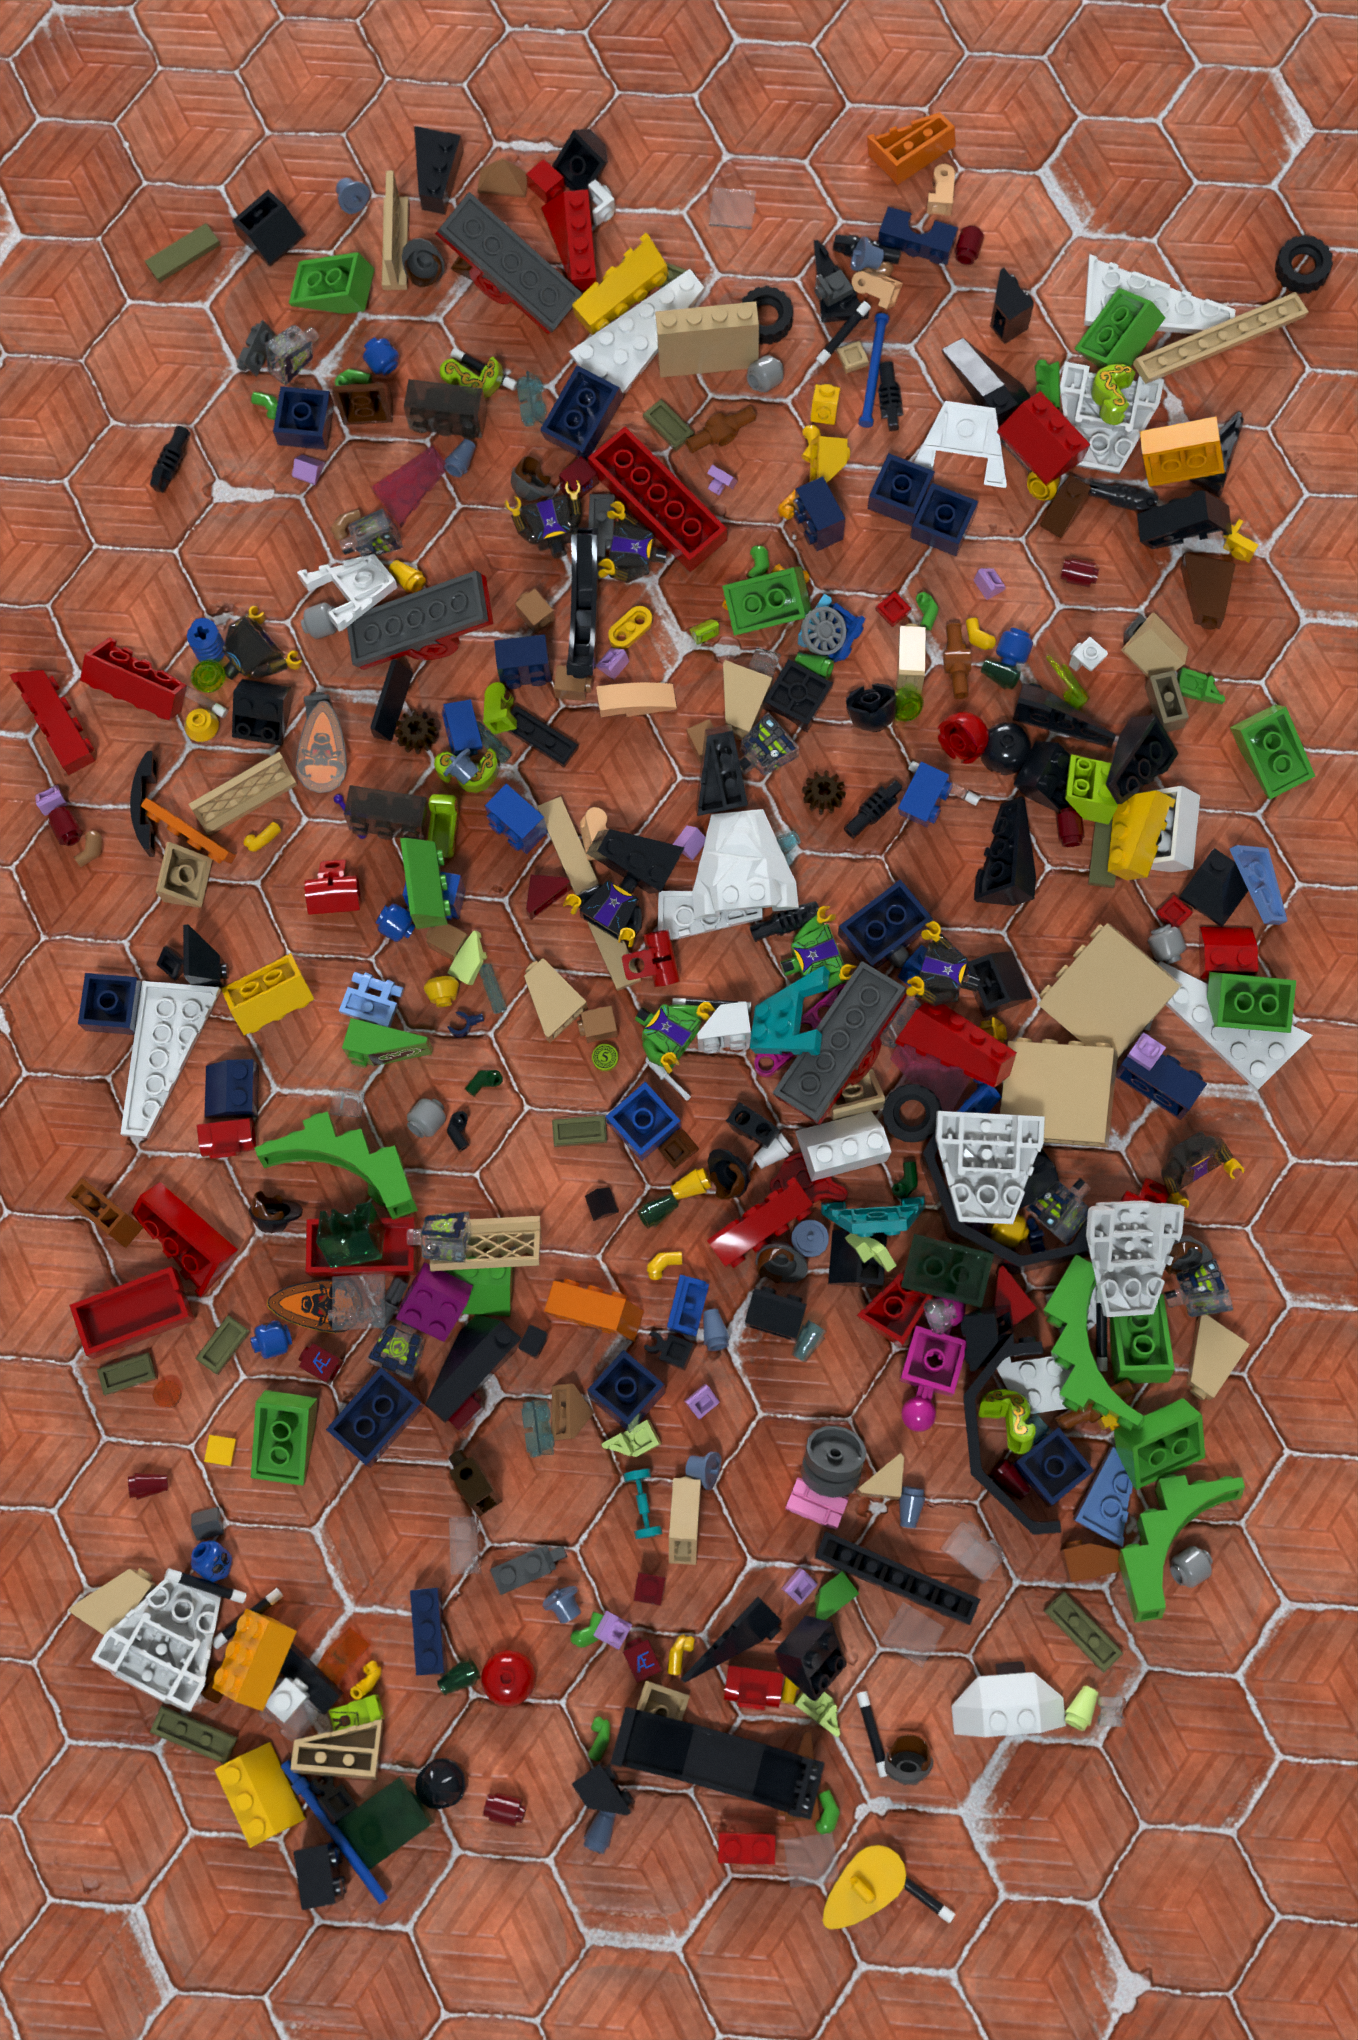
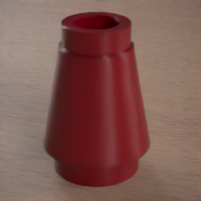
[990,1459,1031,1500]
[128,1473,168,1500]

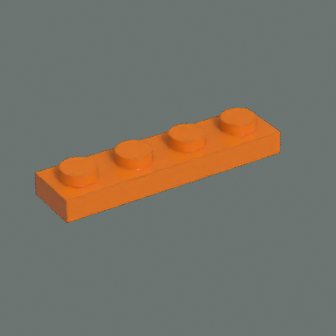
[141,798,237,864]

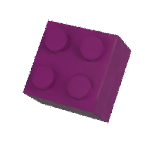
[396,1262,473,1342]

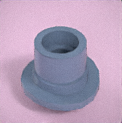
[336,178,370,214]
[851,236,884,272]
[443,748,479,785]
[791,1220,829,1257]
[686,1452,722,1490]
[542,1586,581,1623]

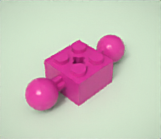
[899,1292,967,1432]

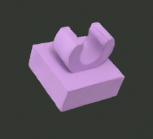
[707,465,738,496]
[1127,1032,1166,1071]
[593,1611,632,1650]

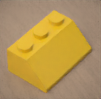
[221,953,315,1035]
[214,1742,306,1848]

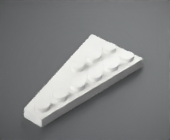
[1084,254,1235,334]
[569,269,705,394]
[1158,961,1313,1091]
[120,981,221,1138]

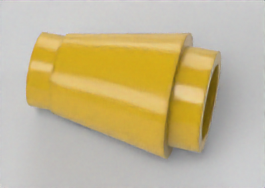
[389,560,426,593]
[670,1168,712,1200]

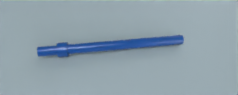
[280,1759,389,1905]

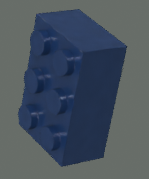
[540,365,624,462]
[838,879,933,969]
[1116,1039,1207,1120]
[326,1367,425,1468]

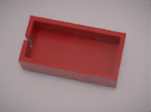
[305,1217,418,1277]
[69,1266,195,1359]

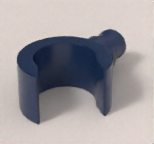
[447,1011,484,1037]
[1027,1218,1047,1254]

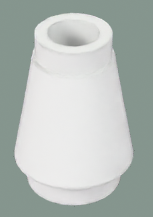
[753,1132,794,1169]

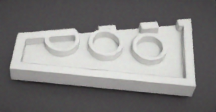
[658,891,762,941]

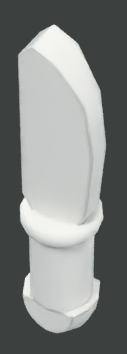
[645,1057,691,1101]

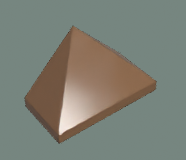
[477,158,527,198]
[552,1384,594,1441]

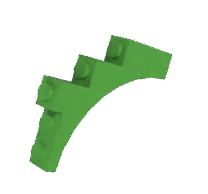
[255,1111,418,1220]
[1043,1255,1144,1431]
[1118,1474,1245,1623]

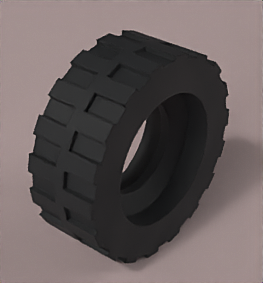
[1275,235,1333,294]
[742,286,793,345]
[882,1084,942,1143]

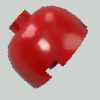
[937,711,989,764]
[481,1650,537,1707]

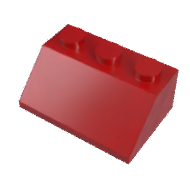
[997,391,1091,486]

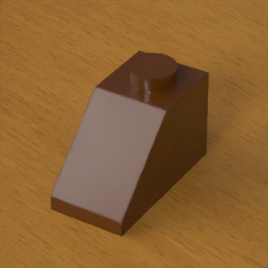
[1040,475,1091,538]

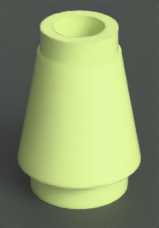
[1064,1686,1099,1731]

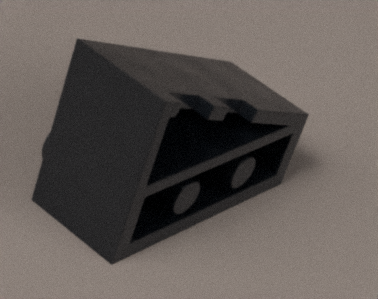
[414,126,464,215]
[1137,490,1232,549]
[696,724,748,816]
[586,829,685,894]

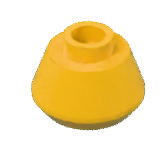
[1027,471,1060,501]
[184,709,219,742]
[423,976,459,1007]

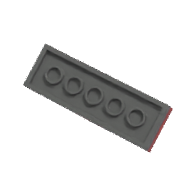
[435,192,582,335]
[347,571,494,670]
[772,961,908,1125]

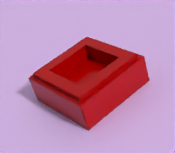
[876,591,912,628]
[1155,895,1193,928]

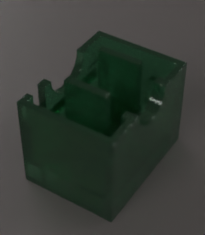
[316,1202,385,1268]

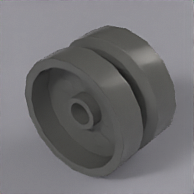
[801,1426,866,1498]

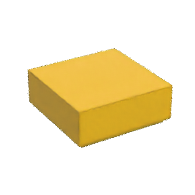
[204,1435,237,1467]

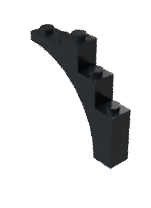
[566,528,599,679]

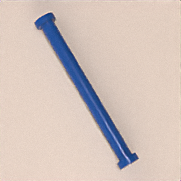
[858,313,889,428]

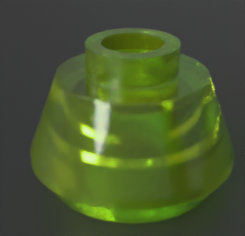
[191,659,225,693]
[895,688,924,722]

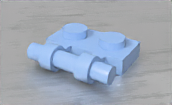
[339,972,404,1028]

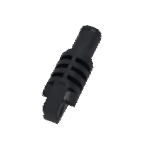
[833,234,902,265]
[878,362,903,431]
[149,425,191,493]
[1089,480,1159,512]
[844,780,902,839]
[749,901,819,942]

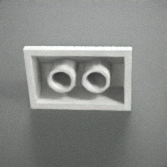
[1141,786,1200,872]
[795,1111,891,1181]

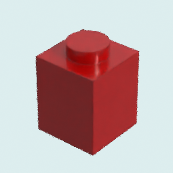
[526,159,565,204]

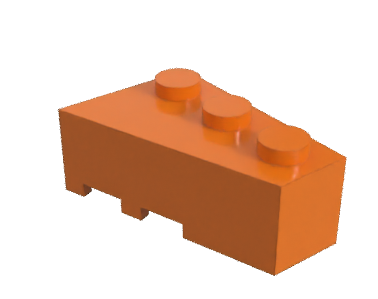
[867,112,956,185]
[544,1279,644,1342]

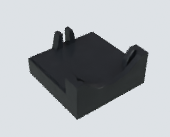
[763,659,833,732]

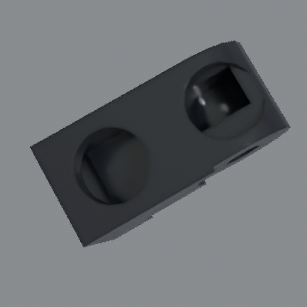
[726,1102,780,1149]

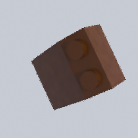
[332,382,393,425]

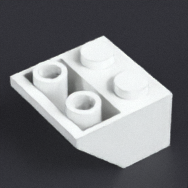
[697,1001,751,1054]

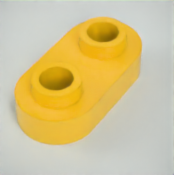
[608,606,652,650]

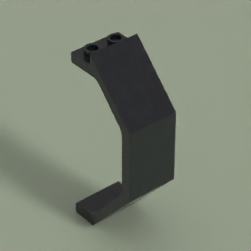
[920,1130,1090,1275]
[963,1333,1061,1535]
[610,1707,825,1820]

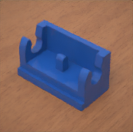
[442,699,483,757]
[957,1079,1002,1114]
[667,1275,709,1337]

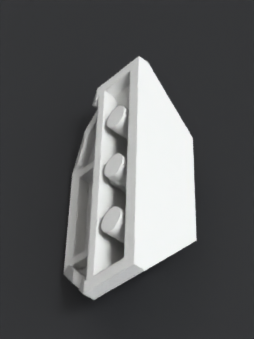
[951,1672,1066,1737]

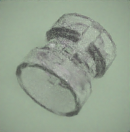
[1097,1696,1126,1727]

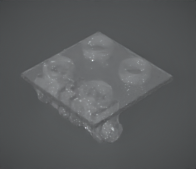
[328,1274,385,1331]

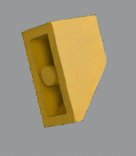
[810,436,850,483]

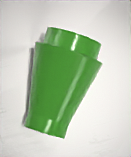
[795,652,834,680]

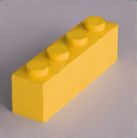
[572,233,668,335]

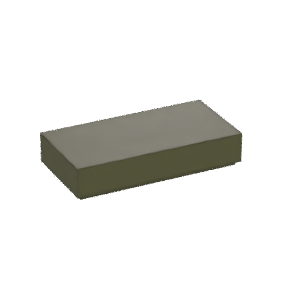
[643,399,694,451]
[552,1115,607,1147]
[195,1315,251,1375]
[97,1352,158,1396]

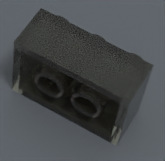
[403,379,487,439]
[344,785,431,840]

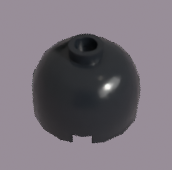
[846,683,898,732]
[980,722,1031,775]

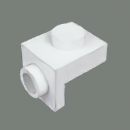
[588,179,615,226]
[1069,637,1108,671]
[266,1677,310,1723]

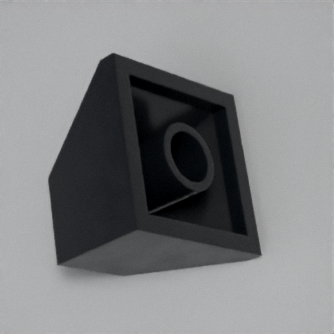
[552,129,608,194]
[1179,848,1249,927]
[183,924,229,987]

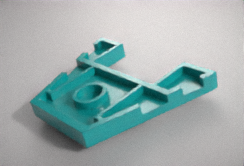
[749,966,830,1055]
[821,1196,925,1237]

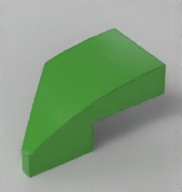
[1177,667,1225,704]
[815,1571,859,1620]

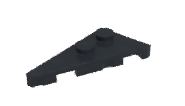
[813,240,869,323]
[1189,411,1244,498]

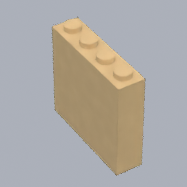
[655,302,759,378]
[1038,923,1182,1060]
[1000,1038,1118,1148]

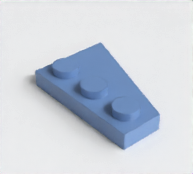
[1229,845,1288,925]
[1072,1447,1133,1547]

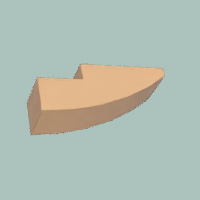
[596,682,677,717]

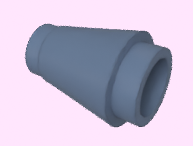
[444,439,476,477]
[703,1309,730,1351]
[899,1486,926,1528]
[583,1811,616,1854]

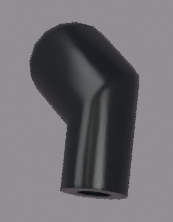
[447,1111,470,1152]

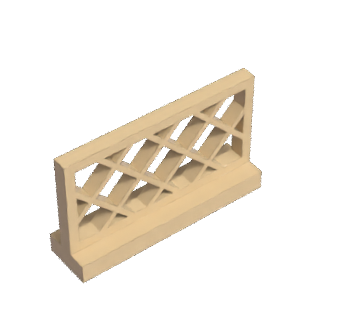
[382,171,409,290]
[189,752,297,836]
[430,1216,542,1271]

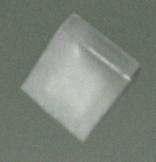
[749,648,781,680]
[330,1087,365,1118]

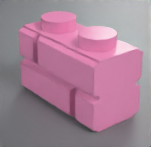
[785,1478,849,1530]

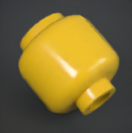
[987,1214,1029,1248]

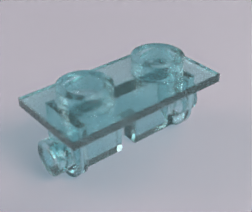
[516,371,547,427]
[521,1400,554,1458]

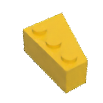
[1107,790,1176,881]

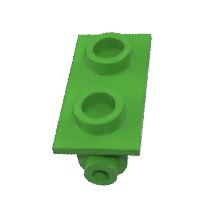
[1034,360,1060,409]

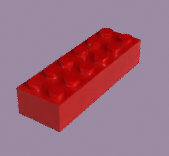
[588,426,727,572]

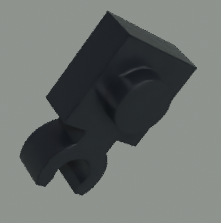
[644,1332,696,1371]
[310,1775,358,1825]

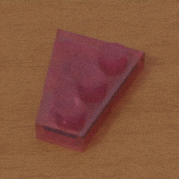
[371,446,446,528]
[890,1044,971,1112]

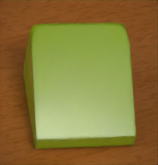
[689,619,719,645]

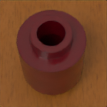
[954,225,985,265]
[1060,558,1099,588]
[48,807,83,846]
[1056,808,1085,848]
[483,1793,526,1828]

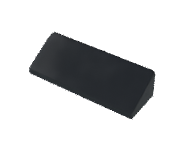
[370,659,413,741]

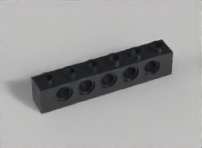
[814,1532,981,1626]

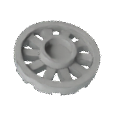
[801,607,846,655]

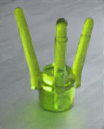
[1034,655,1090,710]

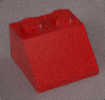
[1199,927,1258,979]

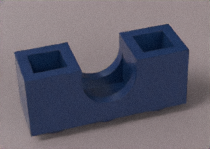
[878,206,958,265]
[410,1588,447,1676]

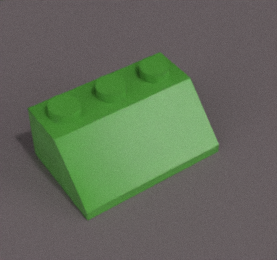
[1074,288,1166,369]
[400,838,451,929]
[1207,972,1297,1033]
[439,1257,514,1317]
[1114,1398,1206,1490]

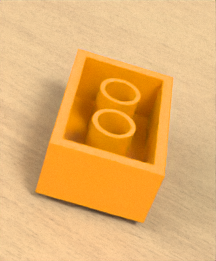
[1140,417,1225,487]
[212,1609,297,1711]

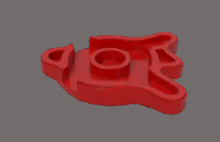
[769,1152,848,1204]

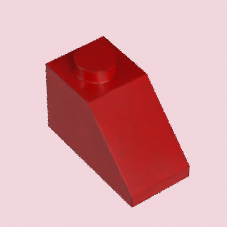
[992,1266,1037,1328]

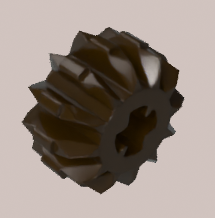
[394,710,438,755]
[802,770,846,815]

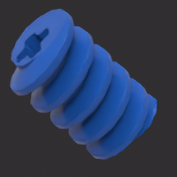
[187,618,226,665]

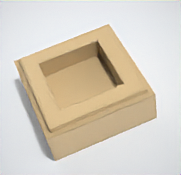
[837,341,869,373]

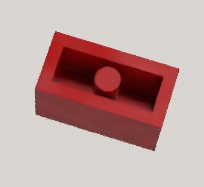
[718,1831,775,1865]

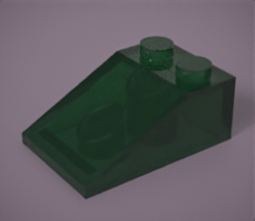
[901,1234,994,1308]
[336,1775,435,1870]

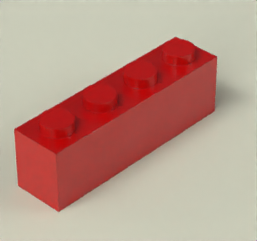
[541,189,597,294]
[80,637,187,721]
[9,670,95,775]
[895,999,1017,1088]
[707,1177,813,1268]
[131,1182,238,1298]
[857,1238,960,1348]

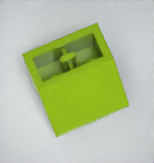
[1065,754,1118,825]

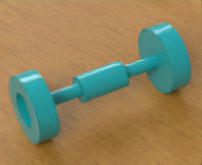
[623,1469,663,1540]

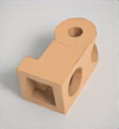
[926,164,955,216]
[851,269,903,309]
[580,807,607,860]

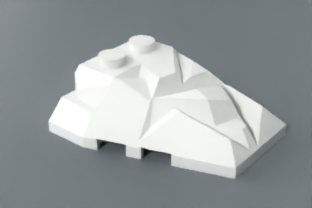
[1060,362,1164,474]
[692,809,799,919]
[935,1111,1045,1224]
[1086,1201,1185,1317]
[91,1579,221,1712]

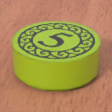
[592,1044,619,1071]

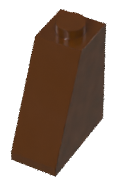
[1180,553,1236,630]

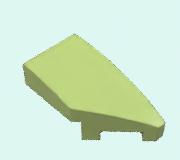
[448,931,487,985]
[845,1233,897,1272]
[601,1420,662,1457]
[794,1691,840,1738]

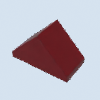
[526,874,572,920]

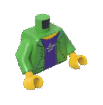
[780,906,856,989]
[635,1002,716,1073]

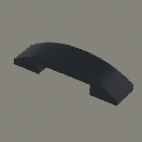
[130,751,158,857]

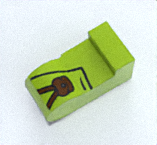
[483,682,517,735]
[328,1694,385,1731]

